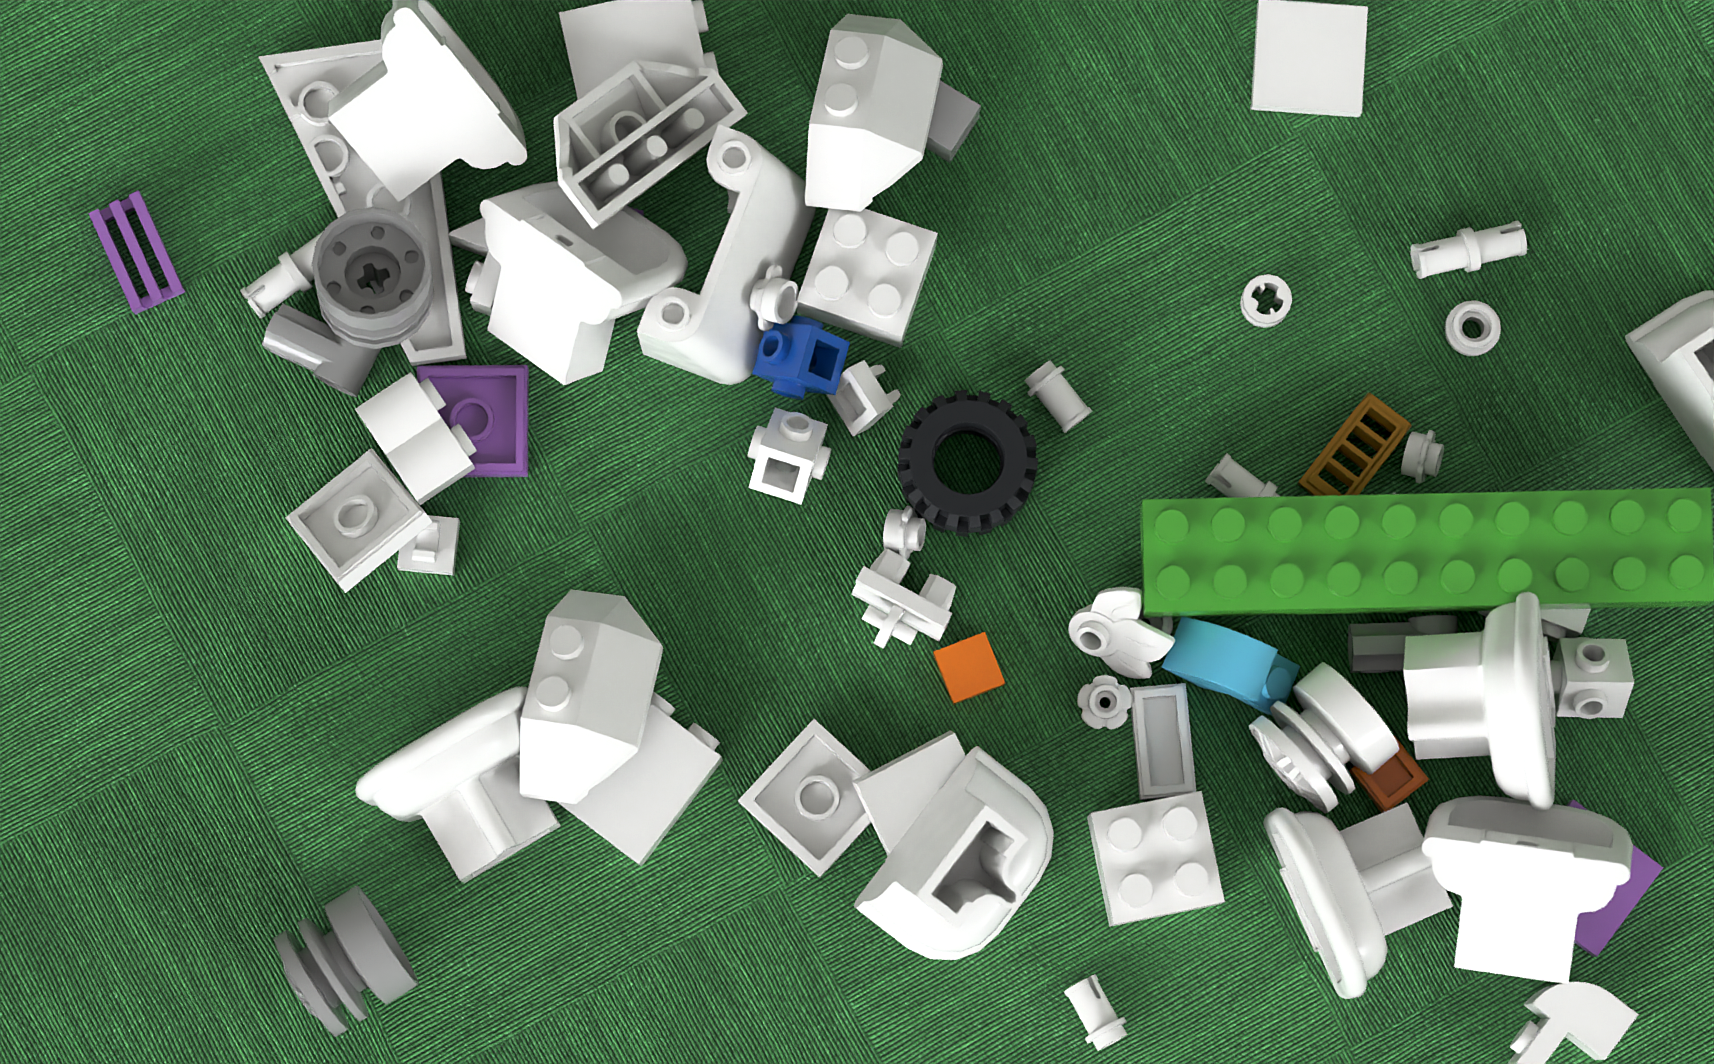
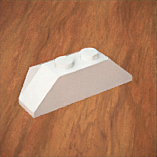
[805,14,943,212]
[553,60,748,229]
[520,589,663,804]

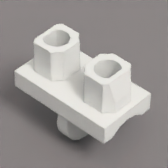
[851,549,956,649]

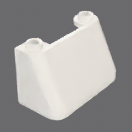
[637,124,816,385]

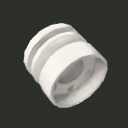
[1249,662,1400,813]

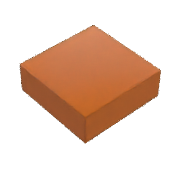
[933,632,1005,705]
[1349,735,1429,813]

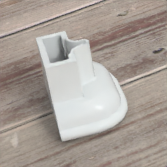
[328,0,527,202]
[480,181,688,385]
[1625,290,1714,472]
[1403,592,1556,811]
[355,687,561,883]
[854,746,1054,960]
[1422,795,1633,984]
[1263,803,1453,999]

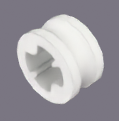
[1240,274,1292,328]

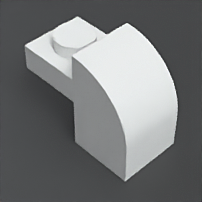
[1508,982,1639,1064]

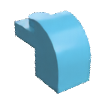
[1162,617,1300,716]

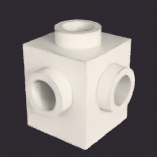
[747,408,832,505]
[1550,637,1634,719]

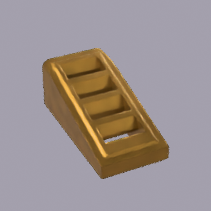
[1297,392,1412,496]

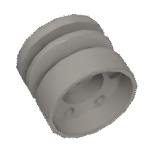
[312,207,434,349]
[273,885,419,1037]

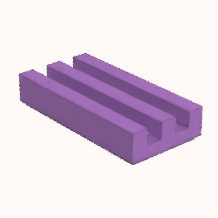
[88,190,185,315]

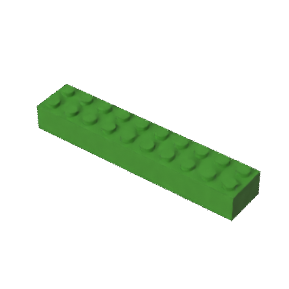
[1140,487,1714,618]

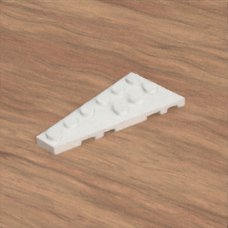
[259,40,467,366]

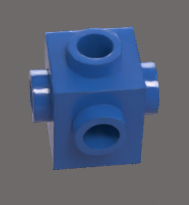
[752,316,850,400]

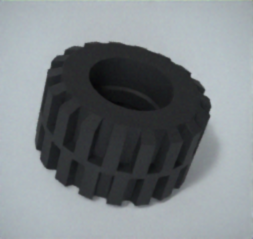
[897,390,1038,537]

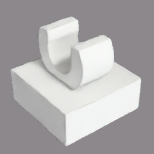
[827,360,901,437]
[397,515,460,575]

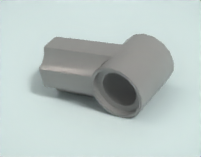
[261,303,381,397]
[1347,615,1458,673]

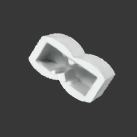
[355,372,477,505]

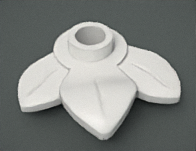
[1068,587,1175,679]

